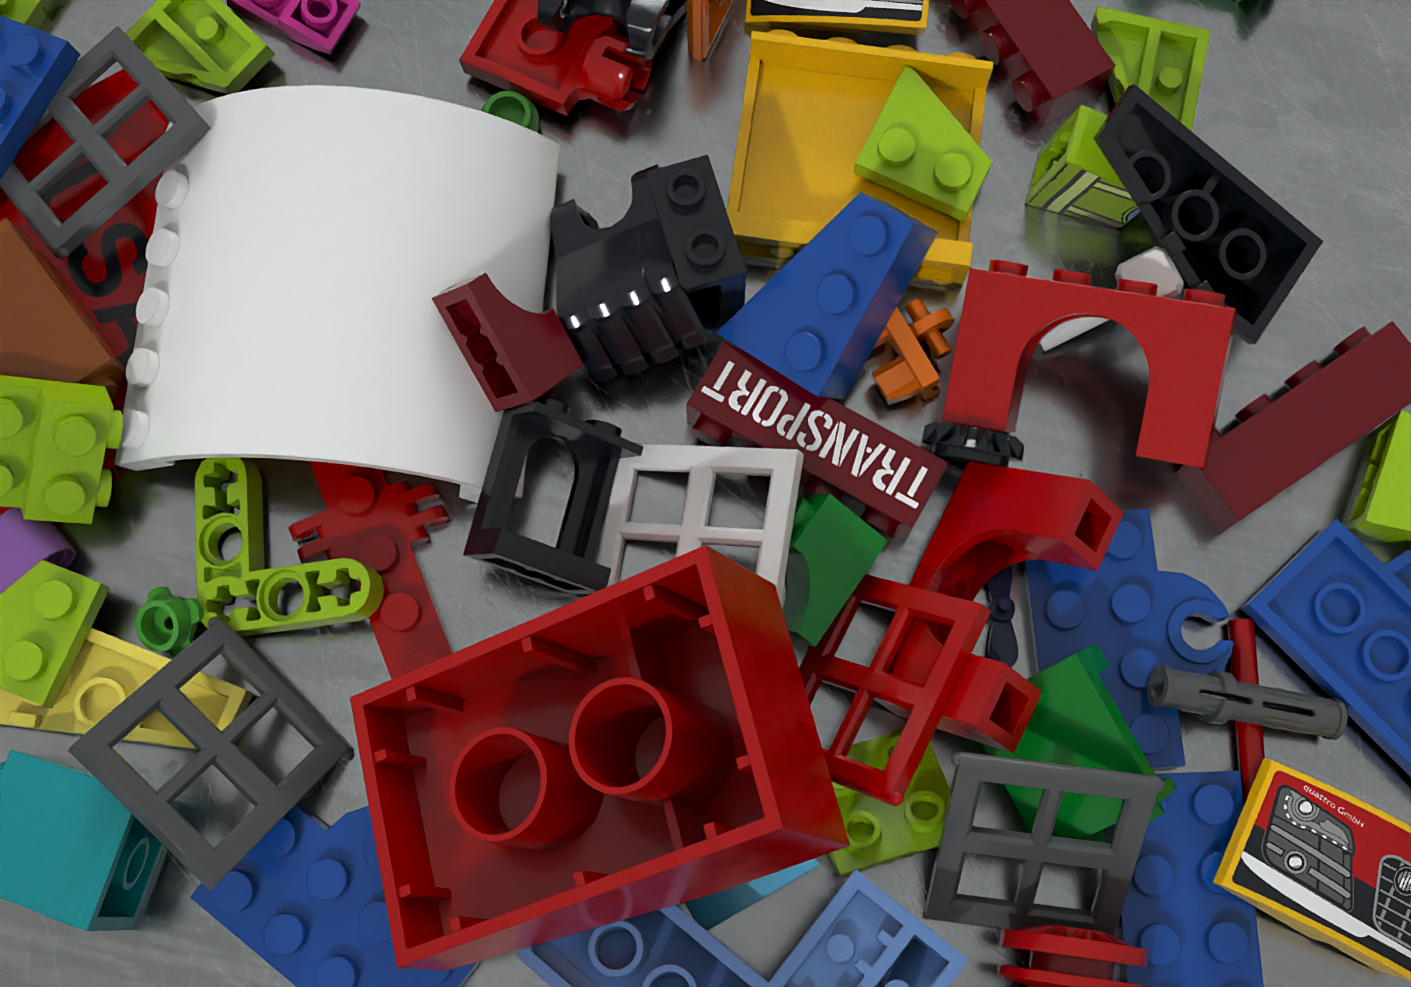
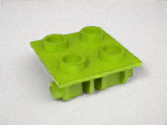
[829,729,950,878]

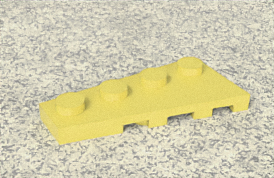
[0,628,253,750]

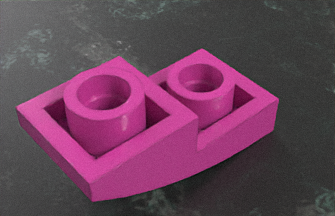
[226,0,361,55]

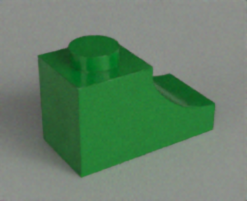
[782,494,888,647]

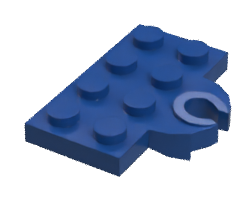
[1022,508,1233,770]
[1241,518,1411,777]
[190,802,481,987]

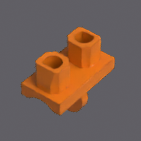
[871,298,955,405]

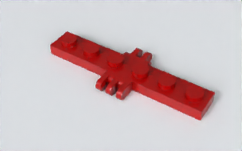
[288,461,454,679]

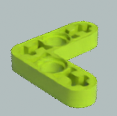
[195,457,384,637]

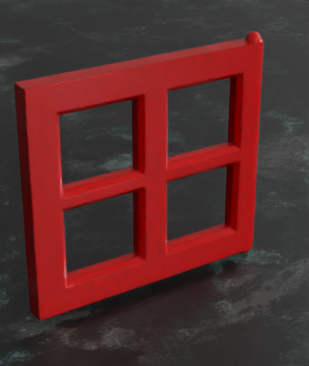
[799,574,991,806]

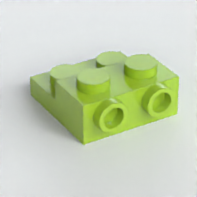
[0,375,123,524]

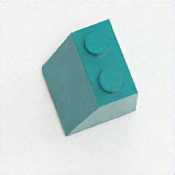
[0,749,181,931]

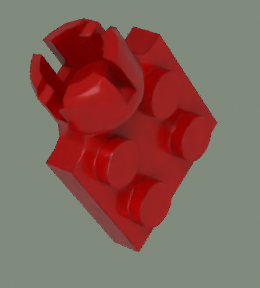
[459,0,652,116]

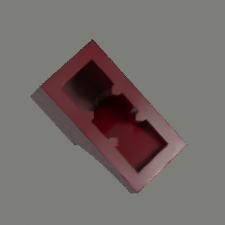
[432,273,584,412]

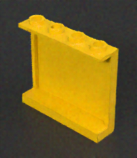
[726,29,993,288]

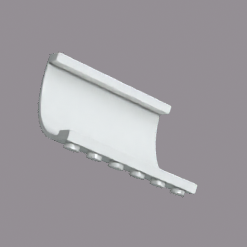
[114,85,560,503]

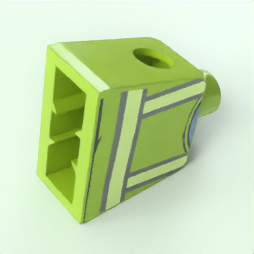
[1025,105,1140,228]

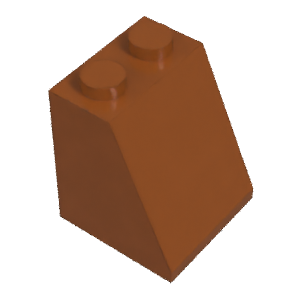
[0,218,128,400]

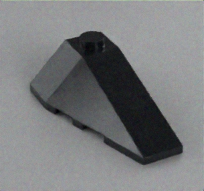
[1093,84,1323,344]

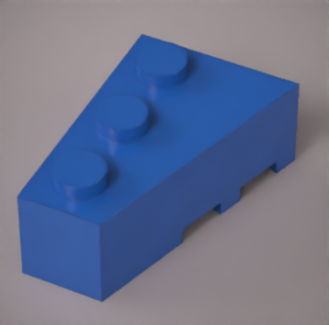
[716,192,938,399]

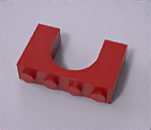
[942,260,1238,468]
[874,461,1124,754]

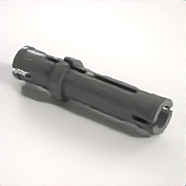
[1147,665,1348,740]

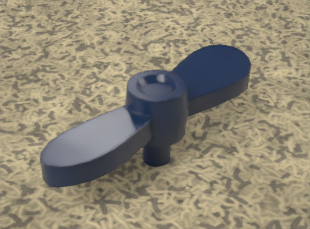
[986,565,1019,668]

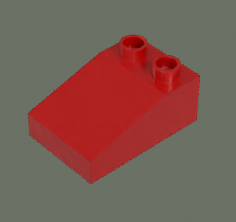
[350,545,850,971]

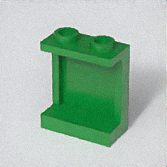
[982,643,1177,842]

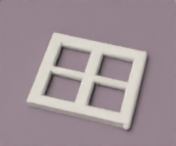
[596,439,804,604]

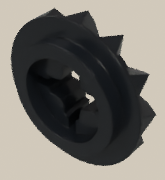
[921,421,1024,467]

